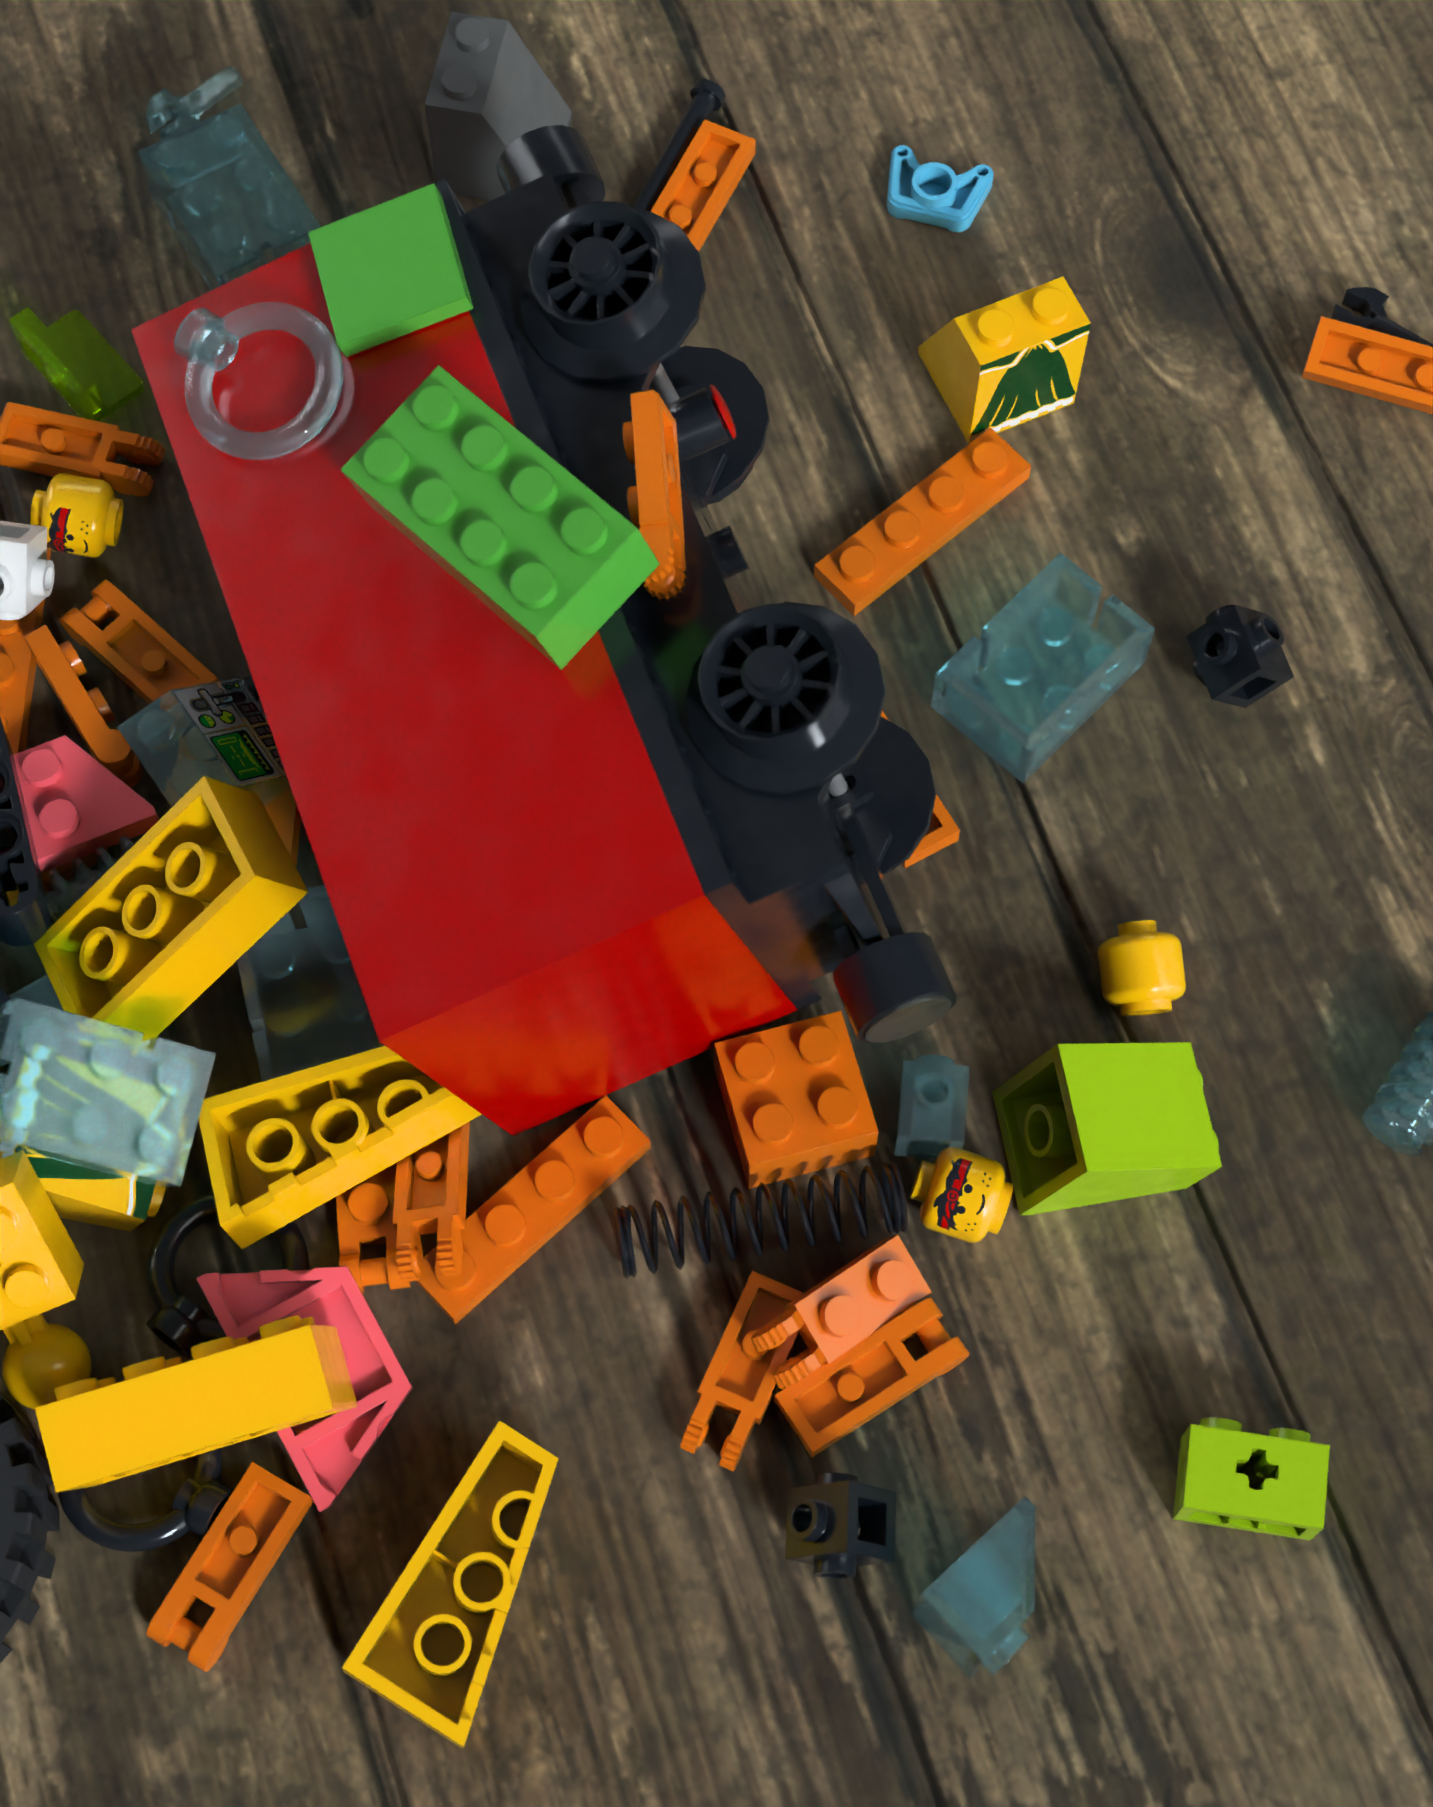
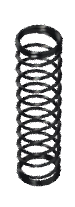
[613,1161,908,1279]

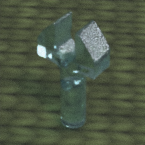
[146,66,242,147]

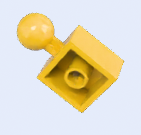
[0,1150,92,1410]

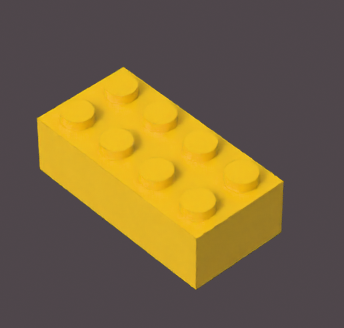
[34,776,309,1057]
[35,1315,358,1492]

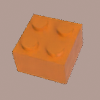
[714,1011,879,1189]

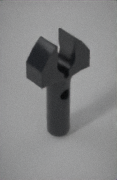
[1331,287,1433,347]

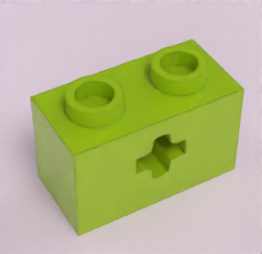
[1173,1417,1330,1540]

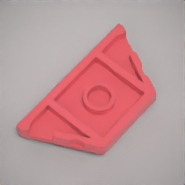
[0,735,160,873]
[196,1267,413,1512]

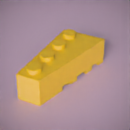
[195,1046,482,1250]
[342,1420,559,1749]

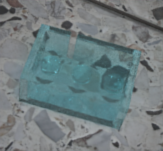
[137,103,321,290]
[931,552,1155,783]
[237,884,385,1082]
[0,997,216,1187]

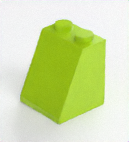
[992,1042,1222,1216]

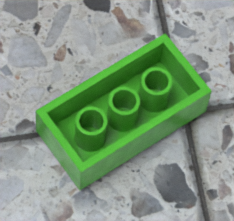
[340,365,660,670]

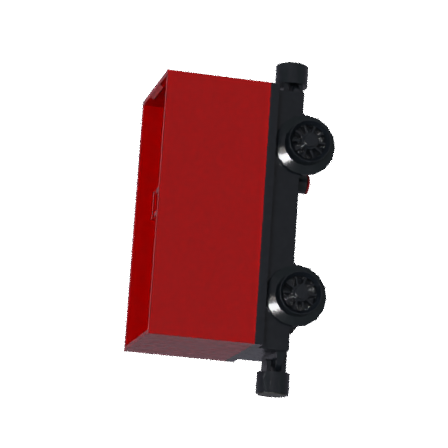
[131,125,956,1136]

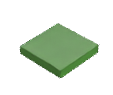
[308,183,474,357]

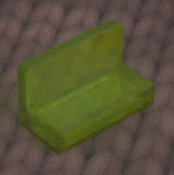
[9,307,145,422]

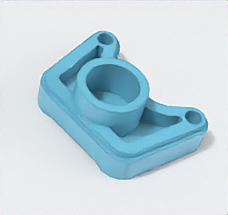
[886,145,994,232]

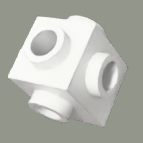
[0,521,55,620]

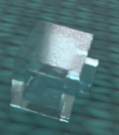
[894,1055,970,1159]

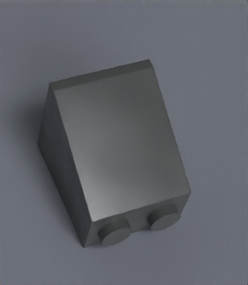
[425,11,572,200]

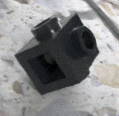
[1186,604,1294,708]
[785,1473,896,1579]

